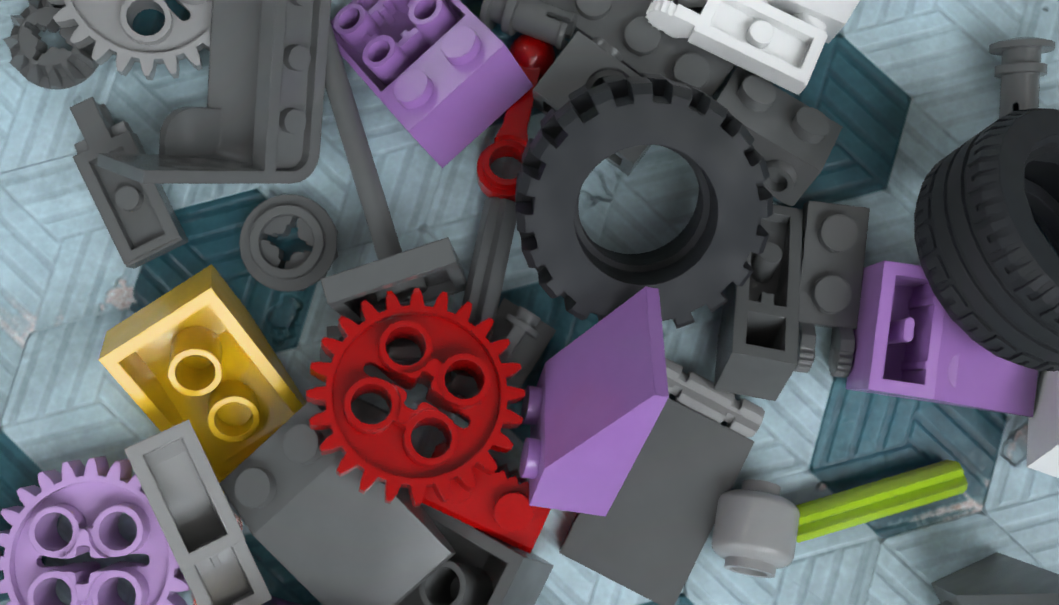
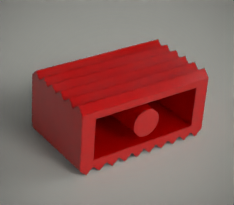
[422,440,551,554]

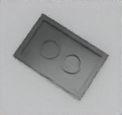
[559,398,754,605]

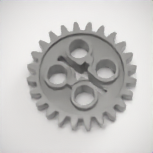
[47,0,212,80]

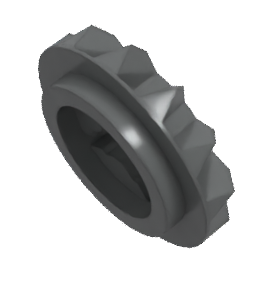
[3,0,99,90]
[239,194,338,292]

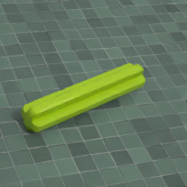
[796,460,968,543]

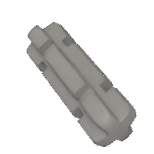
[665,358,765,437]

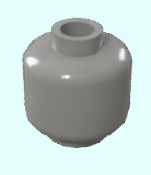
[712,479,800,578]

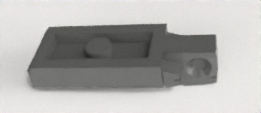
[70,97,189,269]

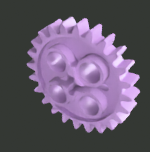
[0,456,190,605]

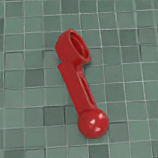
[477,34,555,202]

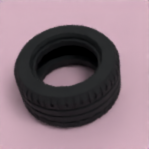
[914,108,1059,372]

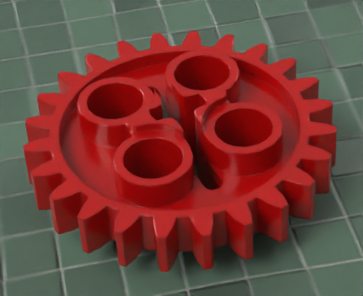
[306,288,525,507]

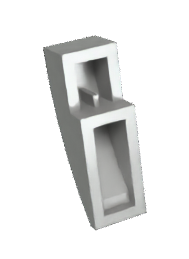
[124,419,272,605]

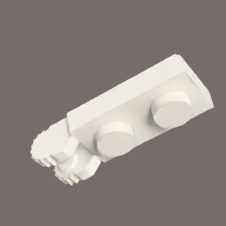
[645,0,828,95]

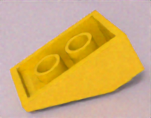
[98,264,307,494]

